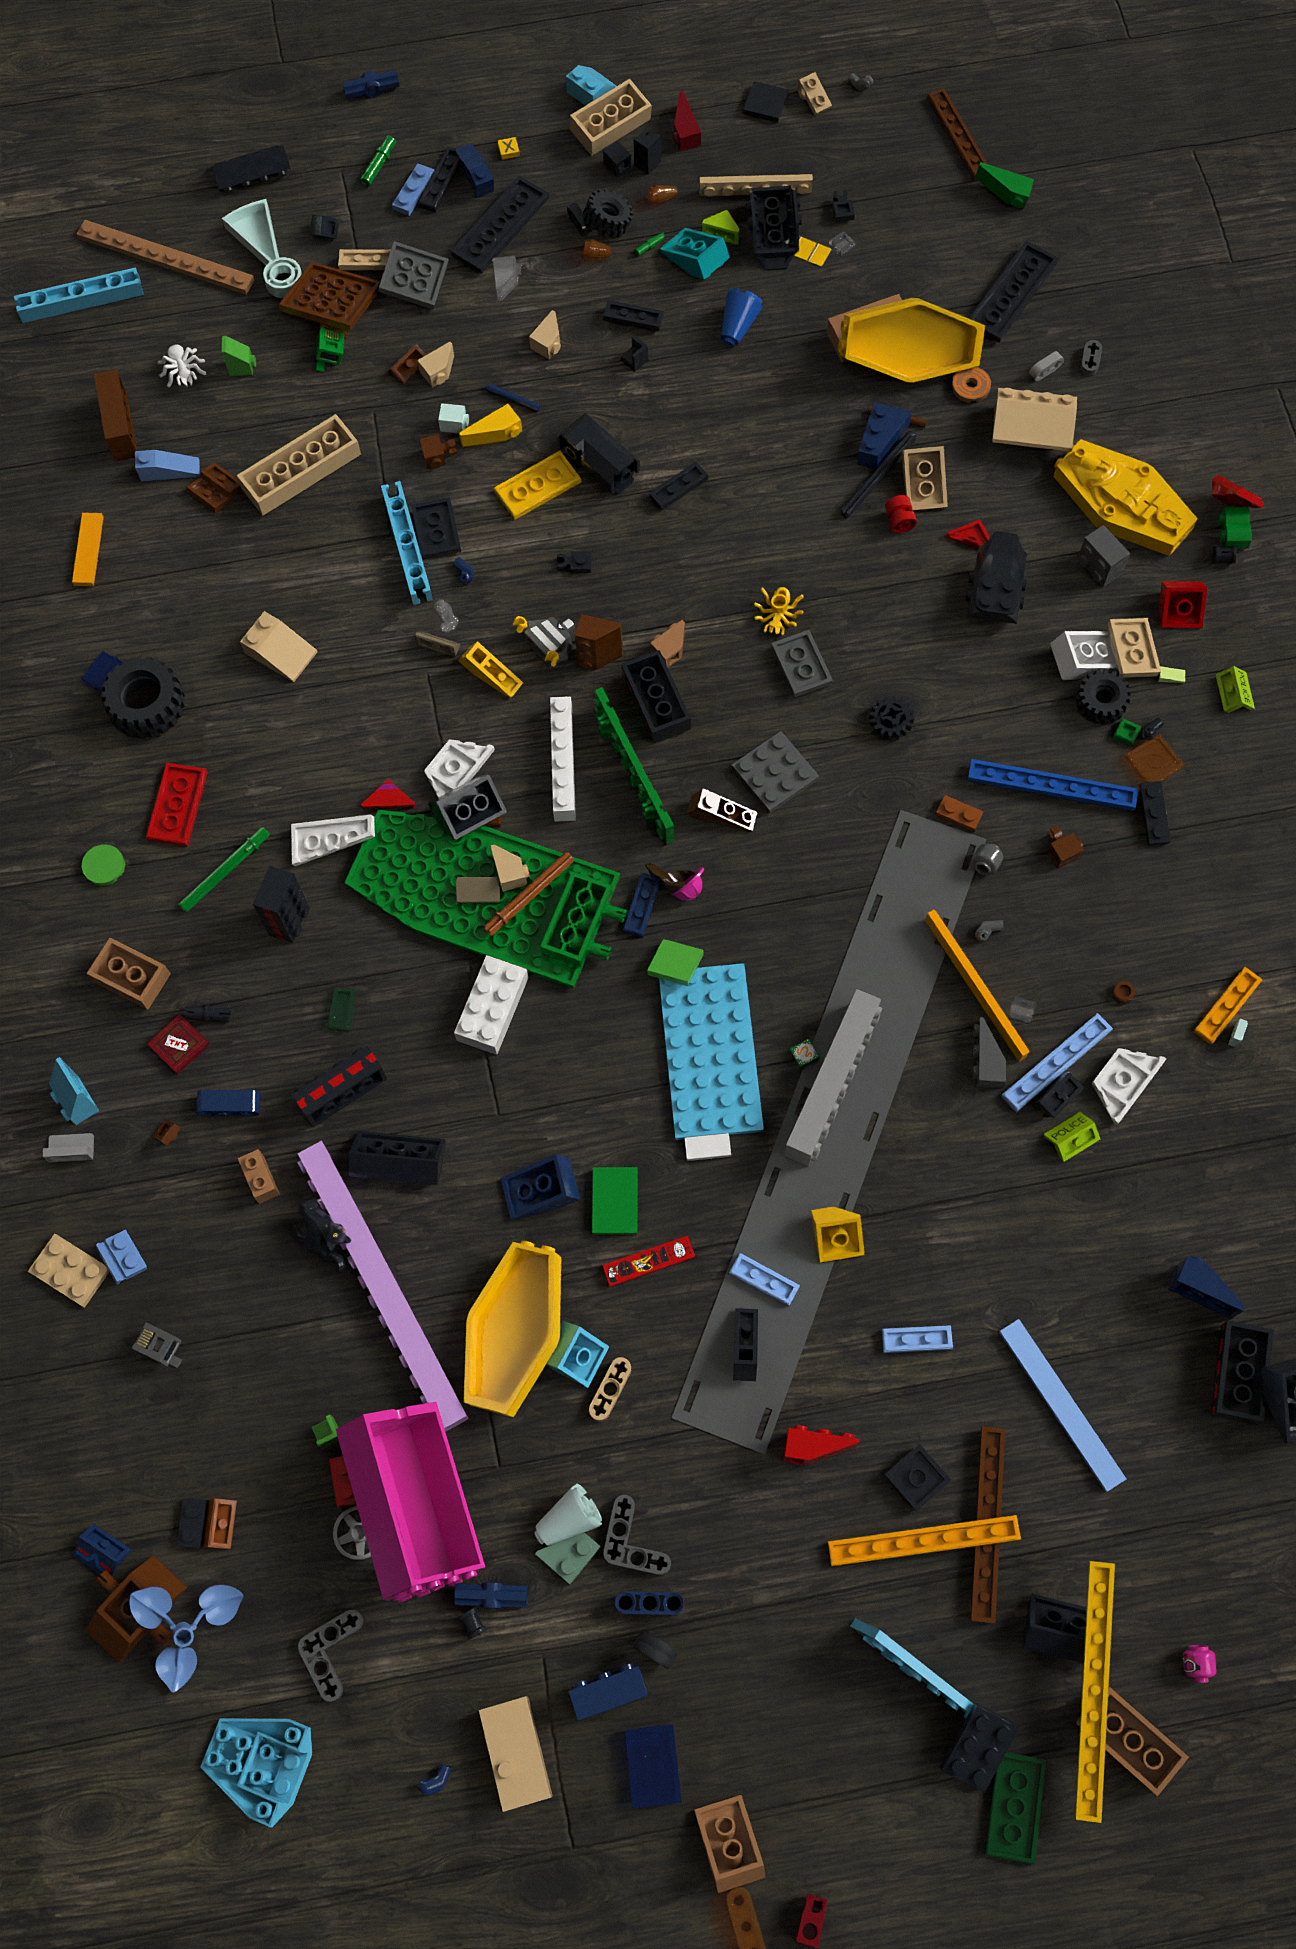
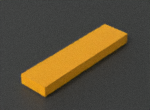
[72,513,104,586]
[1193,967,1263,1045]

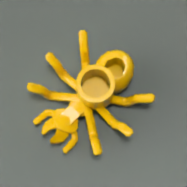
[754,587,804,636]

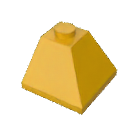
[811,1206,864,1262]

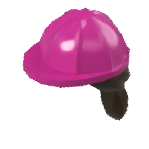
[645,863,704,901]

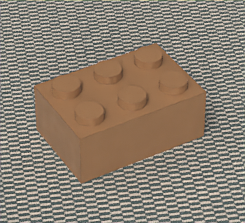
[87,938,171,1010]

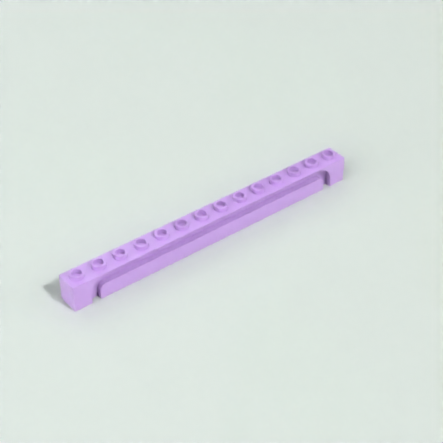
[297,1141,469,1432]

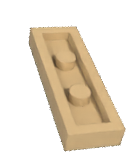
[338,249,391,270]

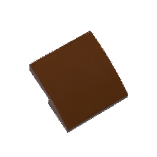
[186,462,241,513]

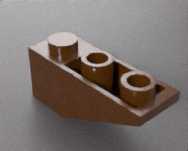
[687,789,757,832]

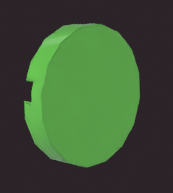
[81,844,125,886]

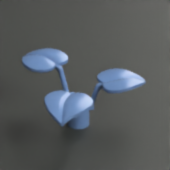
[129,1585,244,1692]

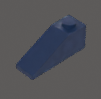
[455,143,494,198]

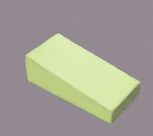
[1158,666,1185,683]

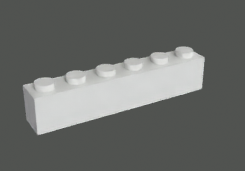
[550,697,576,821]

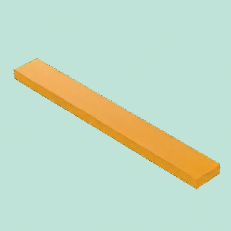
[925,910,1029,1062]
[828,1515,1021,1566]

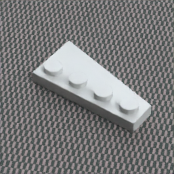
[291,815,375,866]

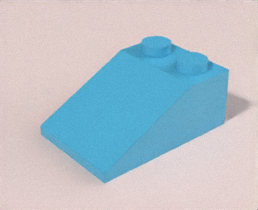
[49,1057,99,1125]

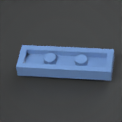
[392,163,434,216]

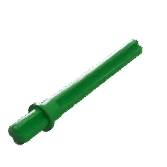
[179,827,270,912]

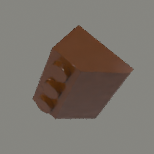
[575,614,623,670]

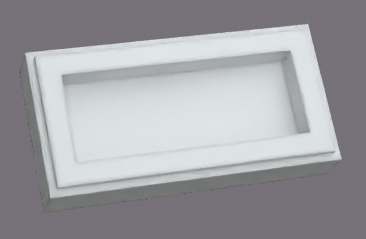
[685,1133,731,1161]

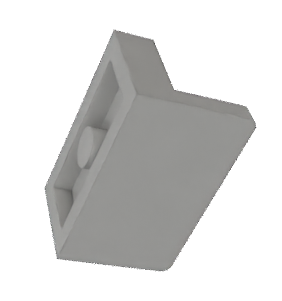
[43,1133,94,1162]

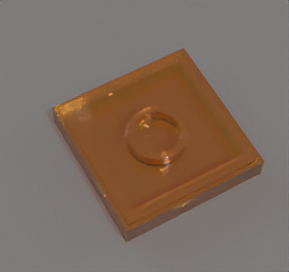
[1125,734,1185,782]

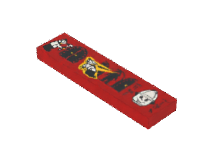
[603,1235,695,1288]

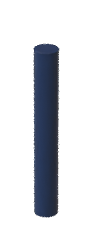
[486,383,541,412]

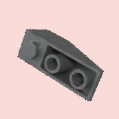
[973,1017,1006,1088]

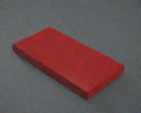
[146,763,208,847]

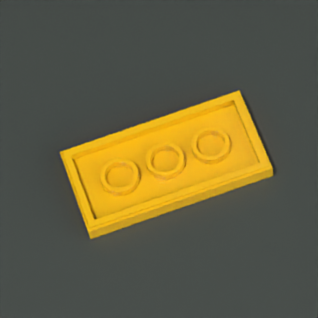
[493,451,581,520]

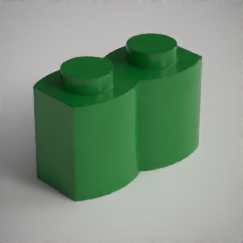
[1218,507,1252,549]

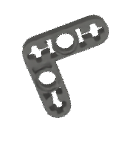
[604,1495,671,1575]
[298,1610,363,1702]

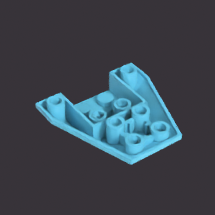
[201,1718,312,1827]

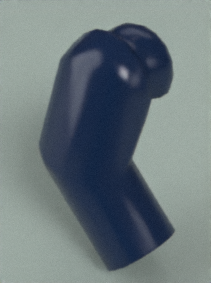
[418,1764,452,1796]

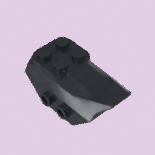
[746,185,802,270]
[966,531,1027,624]

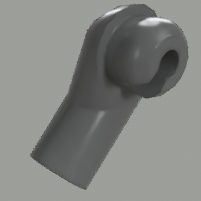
[975,920,1004,941]

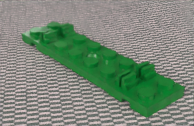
[593,687,674,845]

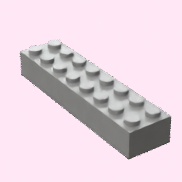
[784,989,883,1167]

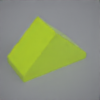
[702,210,740,245]

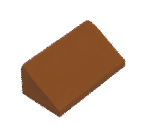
[203,1498,237,1549]

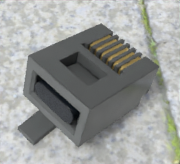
[132,1322,182,1368]

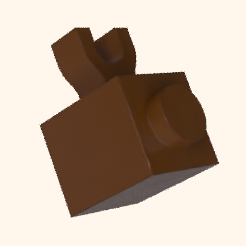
[420,434,457,469]
[1048,825,1084,869]

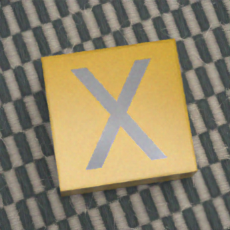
[498,137,520,160]

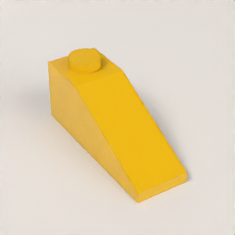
[459,404,522,447]
[458,641,523,698]

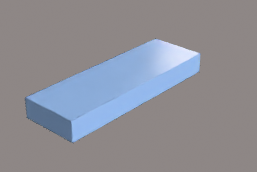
[729,1253,800,1306]
[882,1325,953,1353]

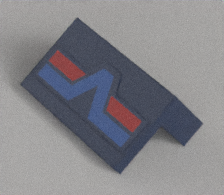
[73,1524,131,1577]

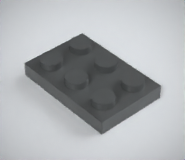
[771,630,833,698]

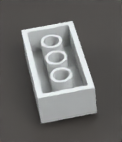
[454,955,529,1055]

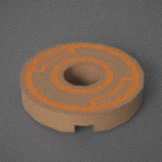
[952,367,991,403]

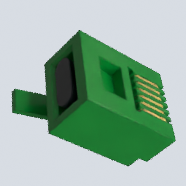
[315,327,344,373]

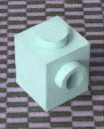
[438,403,469,433]

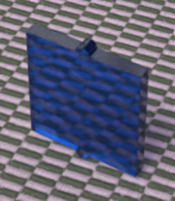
[82,651,124,691]

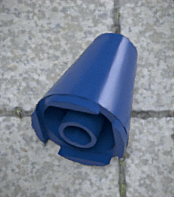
[721,288,763,347]

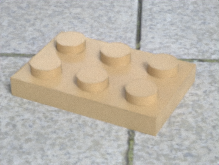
[1107,618,1161,677]
[28,1234,109,1308]

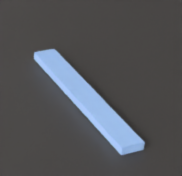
[999,1319,1126,1492]

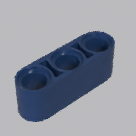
[196,1090,261,1116]
[615,1591,685,1616]

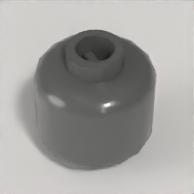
[972,843,1003,875]

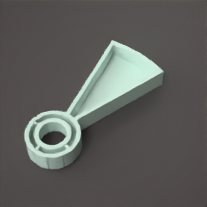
[222,199,302,298]

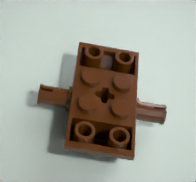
[86,1556,187,1663]

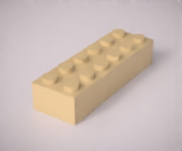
[237,414,361,515]

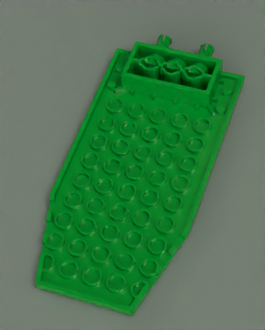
[345,810,627,989]

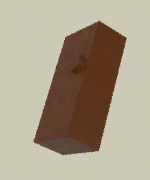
[94,369,137,462]

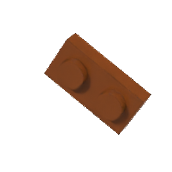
[935,795,983,832]

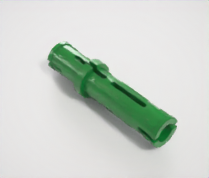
[360,135,396,187]

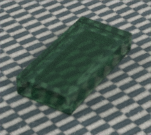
[327,987,357,1032]

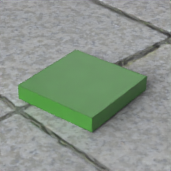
[647,939,704,986]

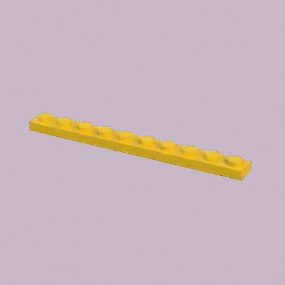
[1075,1561,1115,1823]

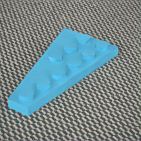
[850,1618,974,1719]

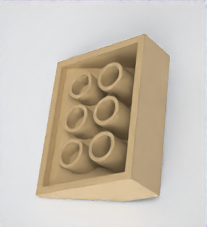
[992,388,1077,452]

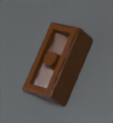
[387,344,426,384]

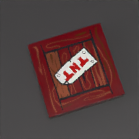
[147,1014,210,1075]

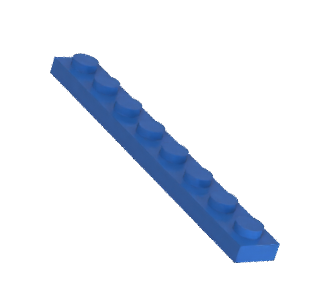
[967,759,1138,811]

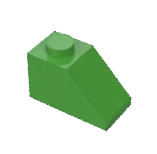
[222,336,256,376]

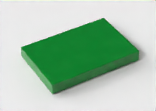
[592,1167,638,1235]

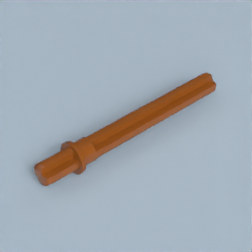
[484,852,574,936]

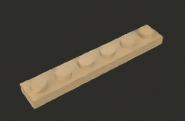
[700,174,813,196]

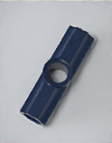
[342,70,400,99]
[455,1583,528,1609]

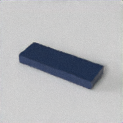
[623,873,661,938]

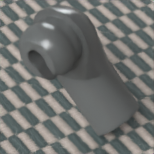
[848,73,873,91]

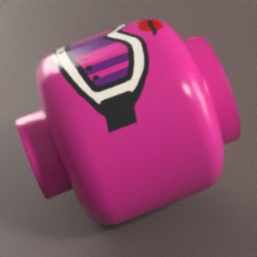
[1183,1645,1217,1683]

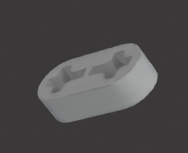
[1029,351,1064,381]

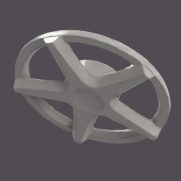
[333,1506,371,1560]

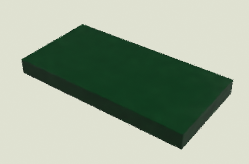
[984,1752,1047,1865]

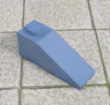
[135,450,200,481]

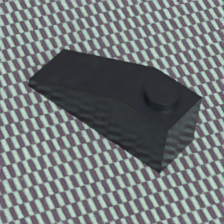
[733,1308,758,1382]

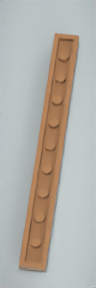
[77,220,255,295]

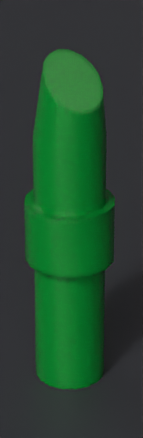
[635,232,664,256]

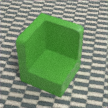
[312,1415,339,1449]

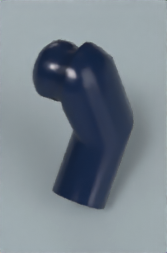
[454,557,473,584]

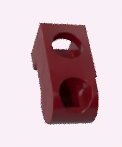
[794,1893,827,1949]

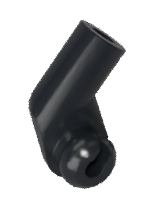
[1142,717,1164,740]

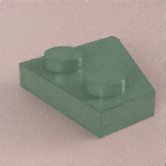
[535,1533,601,1584]

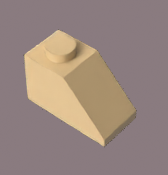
[529,310,561,359]
[418,342,454,388]
[491,845,530,892]

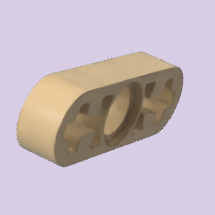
[589,1357,631,1421]

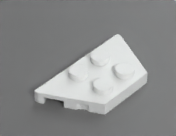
[424,739,495,797]
[1092,1048,1166,1125]

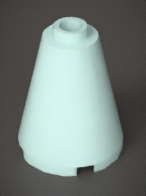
[534,1484,602,1546]

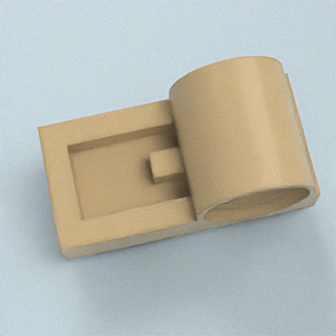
[797,72,832,116]

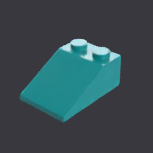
[660,228,730,279]

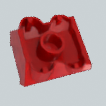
[1211,474,1264,508]

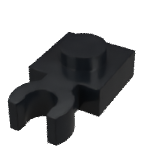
[833,189,855,222]
[557,551,591,573]

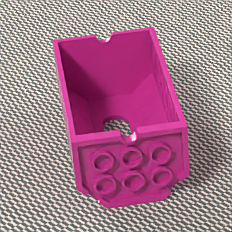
[336,1402,485,1603]

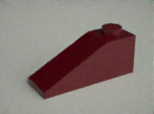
[672,90,701,151]

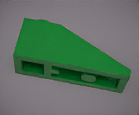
[975,162,1034,209]

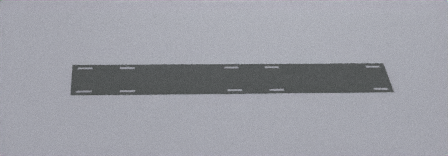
[672,810,986,1454]

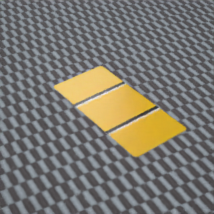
[794,236,831,266]

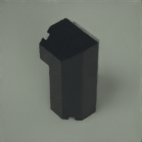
[557,413,640,494]

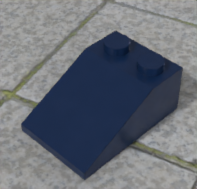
[501,1154,580,1220]
[1168,1256,1245,1319]

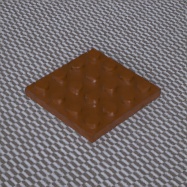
[279,262,380,331]

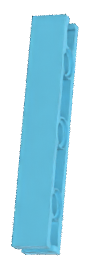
[14,267,144,323]
[381,481,433,605]

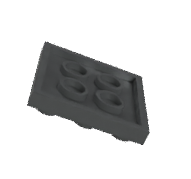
[378,241,449,310]
[731,731,819,814]

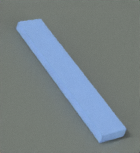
[1001,1013,1113,1113]

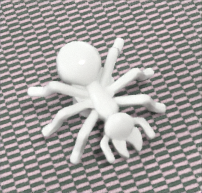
[157,345,206,387]

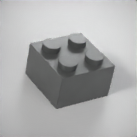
[1078,525,1130,587]

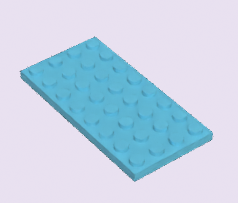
[659,964,764,1140]

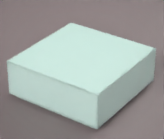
[1228,1019,1248,1047]

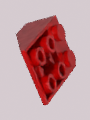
[783,1425,859,1465]

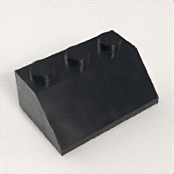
[428,774,507,840]
[1023,1594,1087,1664]

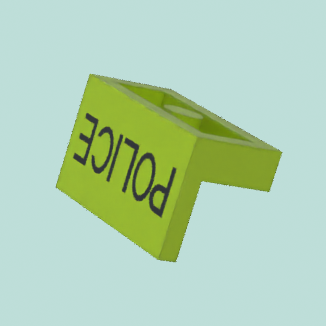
[1216,666,1255,713]
[1044,1112,1100,1162]

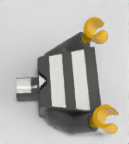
[512,616,575,667]

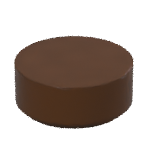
[1112,981,1135,1004]

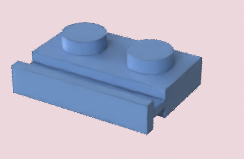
[96,1230,147,1284]

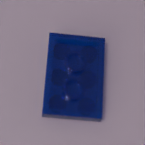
[625,1724,682,1808]

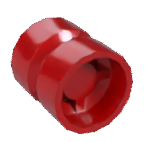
[885,495,917,534]

